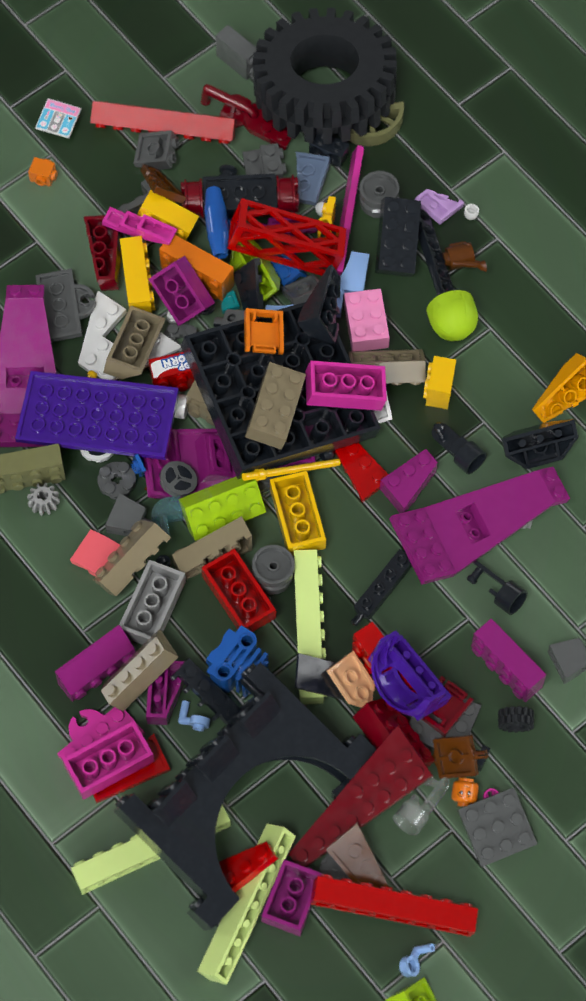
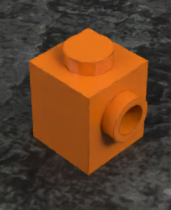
[28,157,58,187]

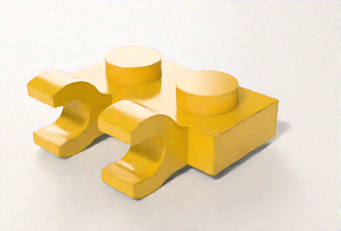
[318,196,336,238]

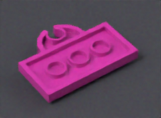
[57,707,145,761]

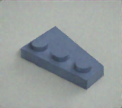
[296,152,331,206]

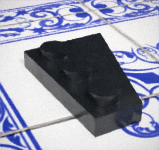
[234,258,264,310]

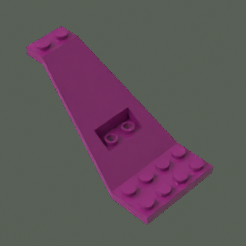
[0,285,56,447]
[389,467,570,585]

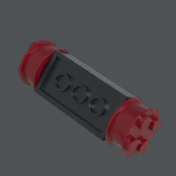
[181,173,299,219]

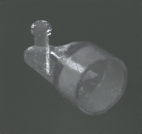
[393,777,449,835]

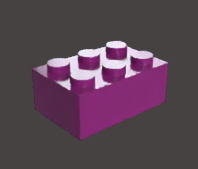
[148,256,215,326]
[261,859,322,936]

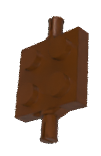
[432,735,488,779]

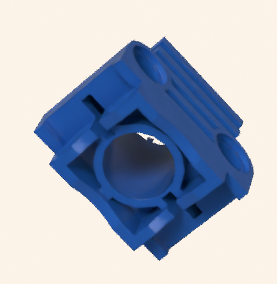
[206,625,269,698]

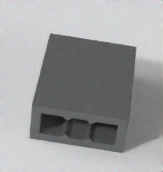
[216,25,256,80]

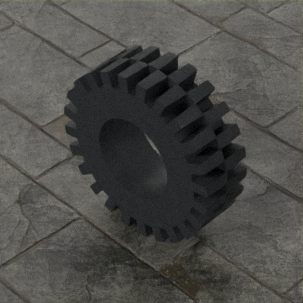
[253,8,397,144]

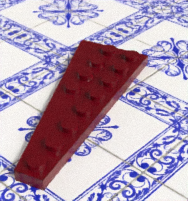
[289,726,433,868]

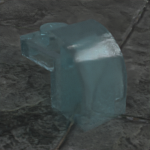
[151,496,183,541]

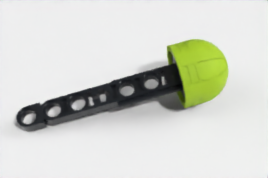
[418,209,478,341]

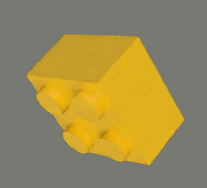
[423,356,456,409]

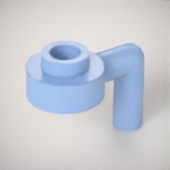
[178,700,210,731]
[399,943,435,978]

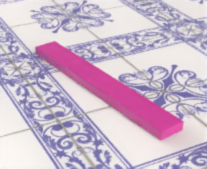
[336,145,364,276]

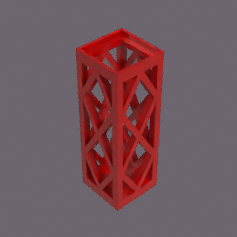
[227,198,347,276]

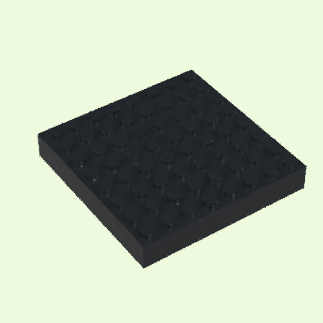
[181,302,381,479]

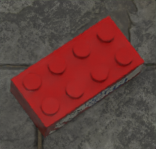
[148,352,195,392]

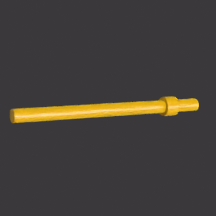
[242,459,341,481]

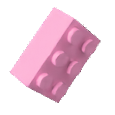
[344,289,389,351]

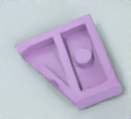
[414,189,464,224]

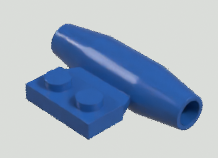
[204,186,232,259]

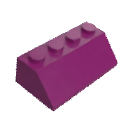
[55,625,135,702]

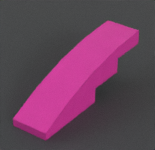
[102,207,177,245]

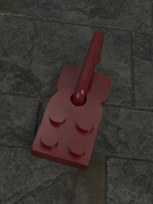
[201,84,292,150]

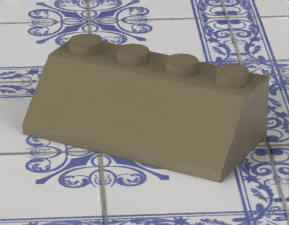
[103,306,166,379]
[348,349,426,385]
[101,630,178,711]

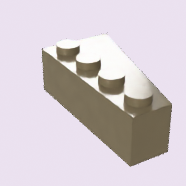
[172,516,252,580]
[93,520,171,596]

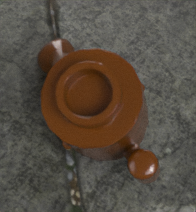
[442,241,487,272]

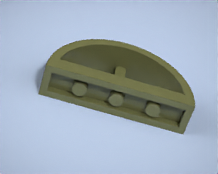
[349,101,404,146]

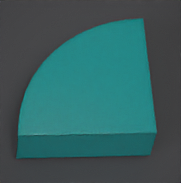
[221,290,240,314]

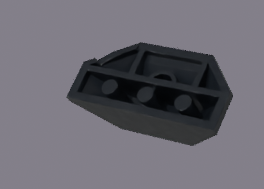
[501,419,578,469]

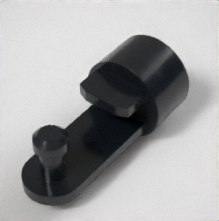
[432,422,487,474]
[467,560,528,615]

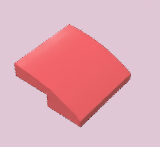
[70,529,120,576]

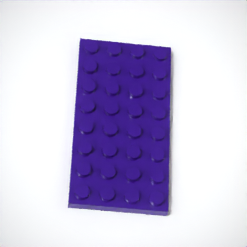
[15,371,179,460]

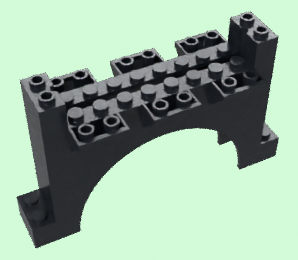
[113,662,377,930]

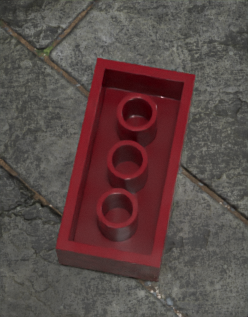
[353,698,435,768]

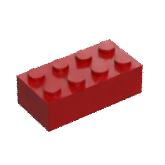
[201,548,276,632]
[352,622,417,694]

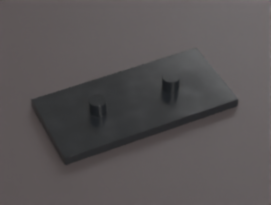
[295,653,346,701]

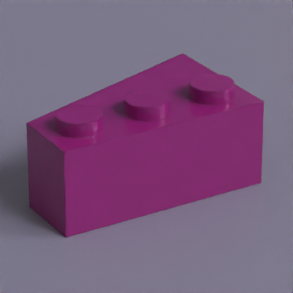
[380,449,438,513]
[146,661,184,725]

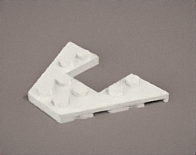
[78,291,182,381]

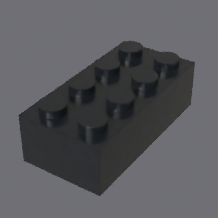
[375,197,421,277]

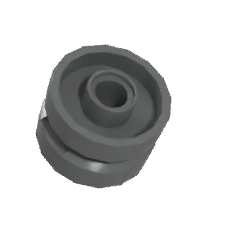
[359,171,399,218]
[251,545,295,595]

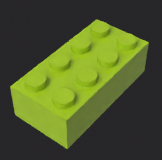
[178,476,266,541]

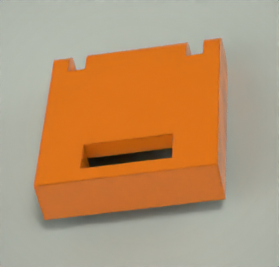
[244,308,284,355]

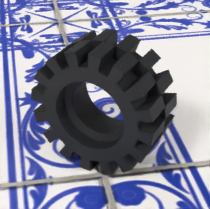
[498,706,534,733]

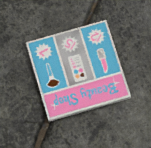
[35,99,81,138]

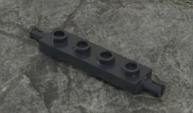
[350,549,412,626]

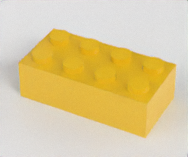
[120,236,155,313]
[270,471,326,556]

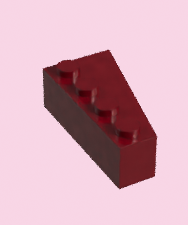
[83,215,123,291]

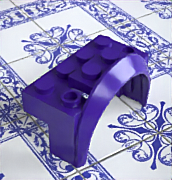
[368,631,452,721]

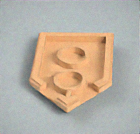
[327,651,375,708]

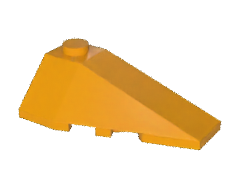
[532,353,586,423]

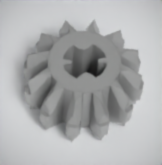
[27,482,60,516]

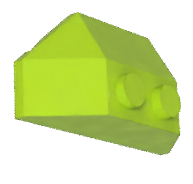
[230,239,280,301]

